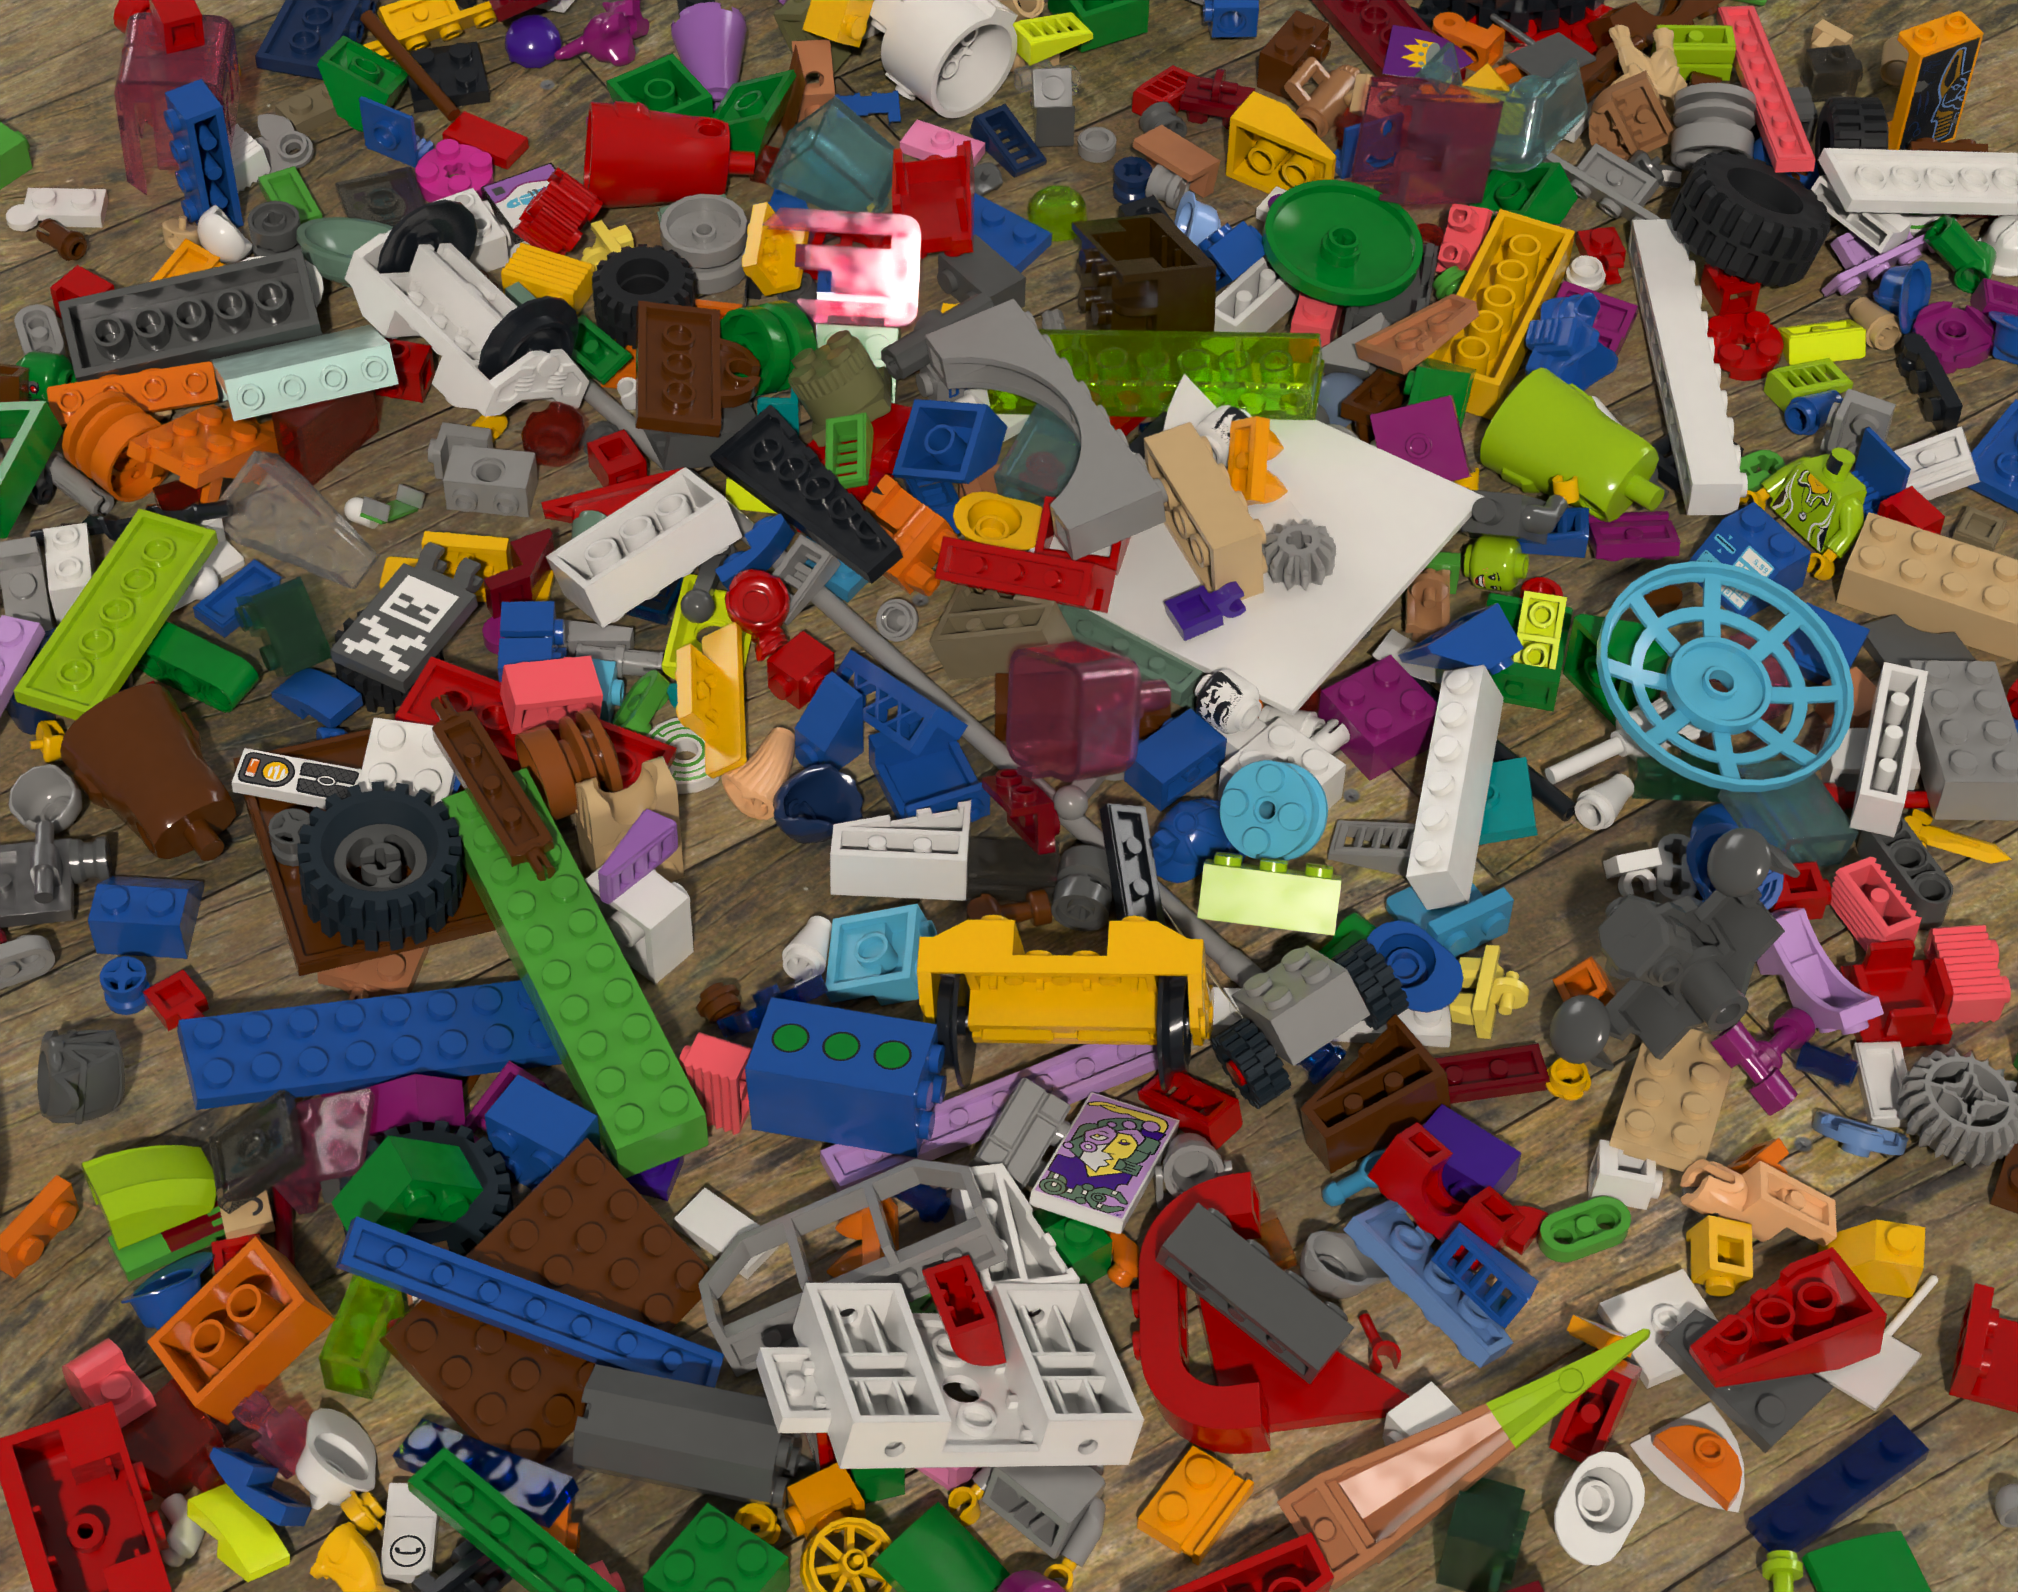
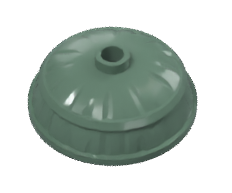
[296,217,393,288]

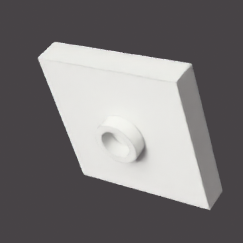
[1597,1269,1718,1389]

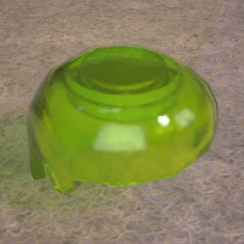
[1027,185,1088,242]

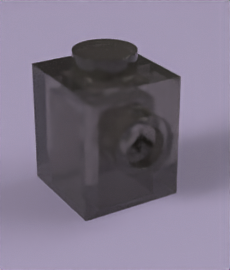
[1800,45,1863,102]

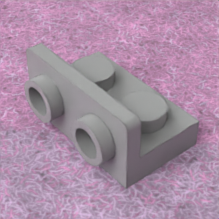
[1819,388,1896,464]

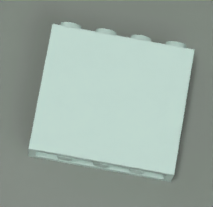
[210,324,399,421]

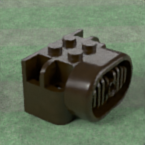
[1072,213,1216,382]

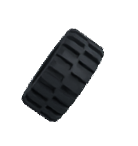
[1670,152,1831,287]

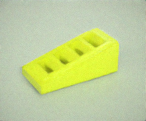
[1013,12,1093,66]

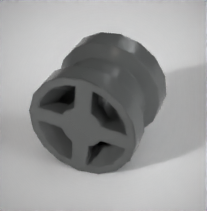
[1139,102,1187,138]
[268,808,310,867]
[69,836,112,884]

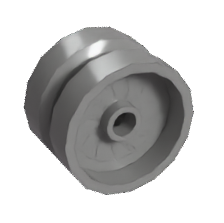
[660,194,748,295]

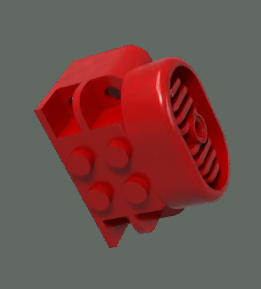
[0,1401,172,1592]

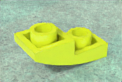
[1513,591,1567,670]
[187,1483,290,1582]

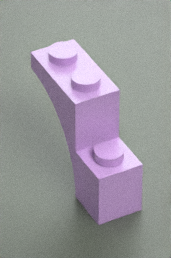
[1757,908,1884,1035]

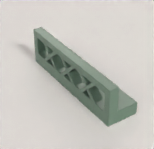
[1057,604,1205,712]

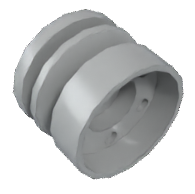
[1671,83,1756,171]

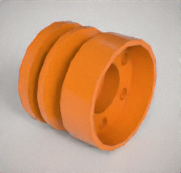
[62,391,170,502]

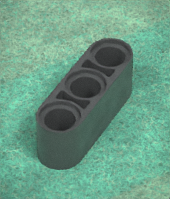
[1857,816,1953,931]

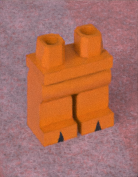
[862,474,958,597]

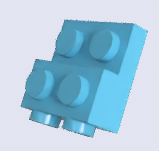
[825,904,937,1006]

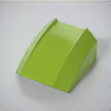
[81,1145,218,1250]

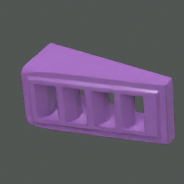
[598,809,678,905]

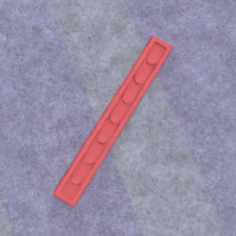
[1716,6,1816,173]

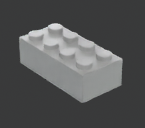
[1908,660,2018,821]

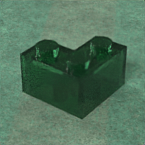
[234,576,332,677]
[1436,1477,1531,1592]

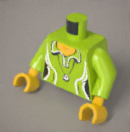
[1739,447,1867,581]

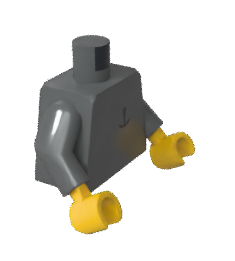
[1454,468,1580,545]

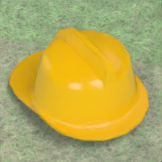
[953,491,1043,551]

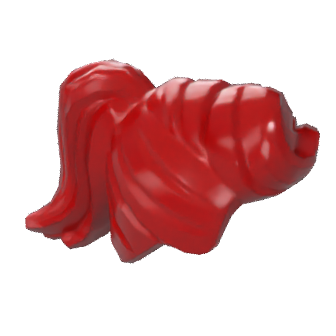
[725,569,790,662]

